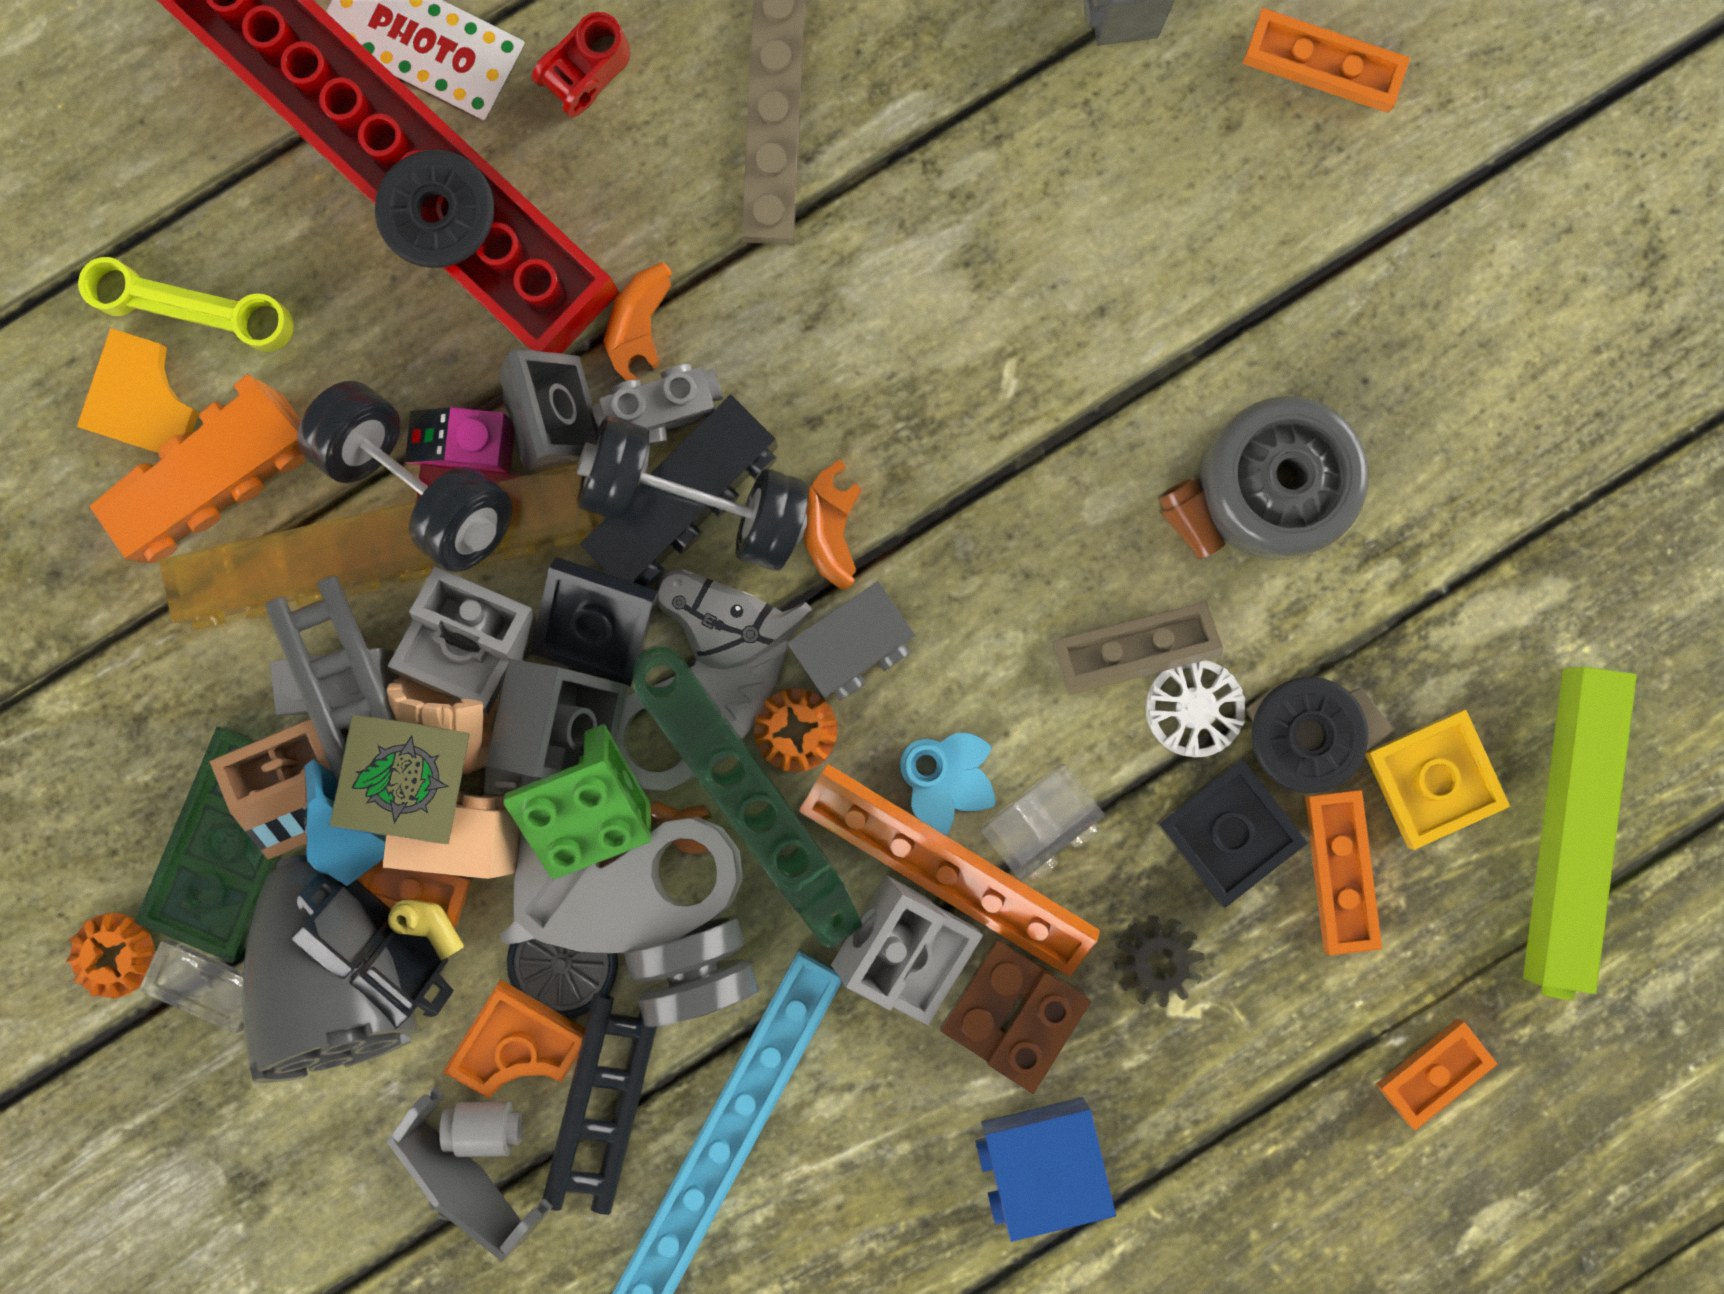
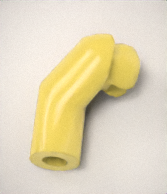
[388,899,465,960]

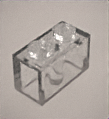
[977,763,1105,881]

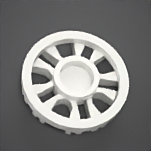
[1145,660,1246,757]

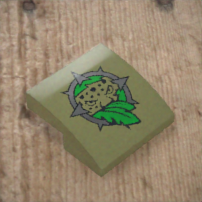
[329,715,470,845]

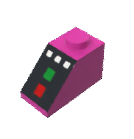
[404,407,515,473]

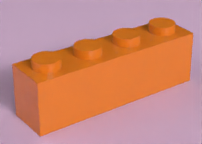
[89,374,307,563]

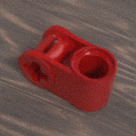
[531,11,631,118]

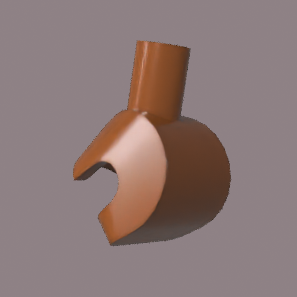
[651,800,712,856]

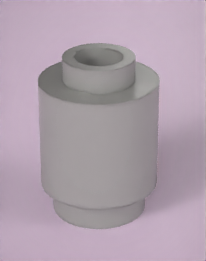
[440,1101,523,1157]

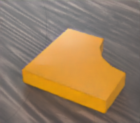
[77,328,199,453]

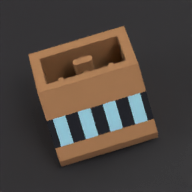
[209,719,333,860]

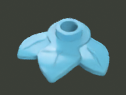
[900,732,996,836]

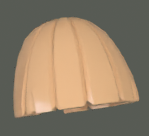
[387,677,500,775]

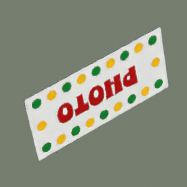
[326,0,525,120]

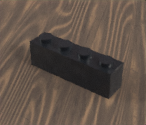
[579,394,778,588]

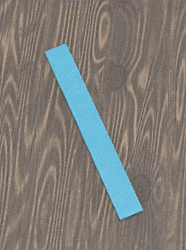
[612,949,842,1294]

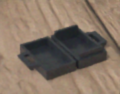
[291,874,454,1029]

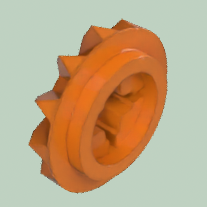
[754,688,838,772]
[65,913,155,999]

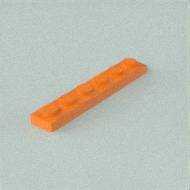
[799,763,1100,977]

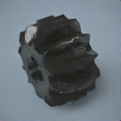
[1112,915,1205,1007]

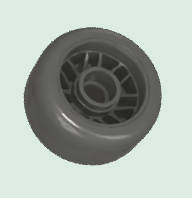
[1198,396,1369,560]

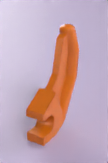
[603,262,672,381]
[804,459,861,590]

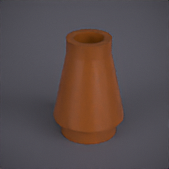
[1158,477,1225,559]

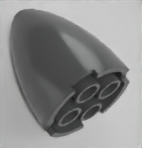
[242,855,419,1083]

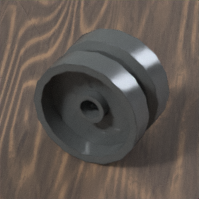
[624,916,759,1027]

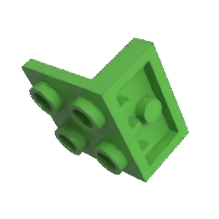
[504,724,651,879]

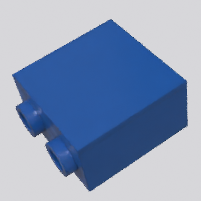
[975,1097,1116,1242]

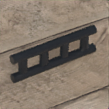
[542,993,657,1215]

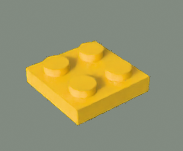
[1365,710,1511,850]

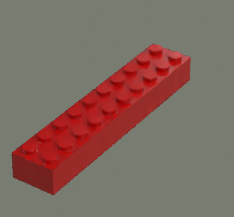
[157,0,619,354]

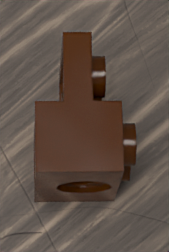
[940,938,1091,1094]

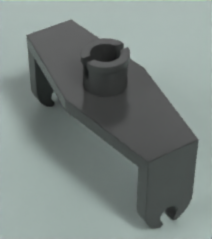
[387,1086,553,1262]

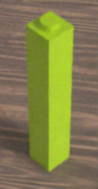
[1523,667,1637,1000]

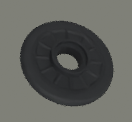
[375,150,494,268]
[1252,677,1369,793]

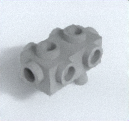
[592,364,723,473]

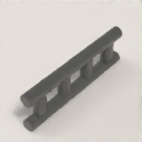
[264,576,396,784]

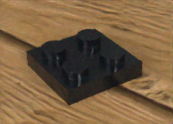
[530,557,658,687]
[1156,758,1308,908]

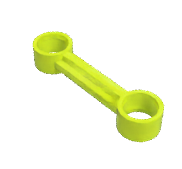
[78,257,294,352]

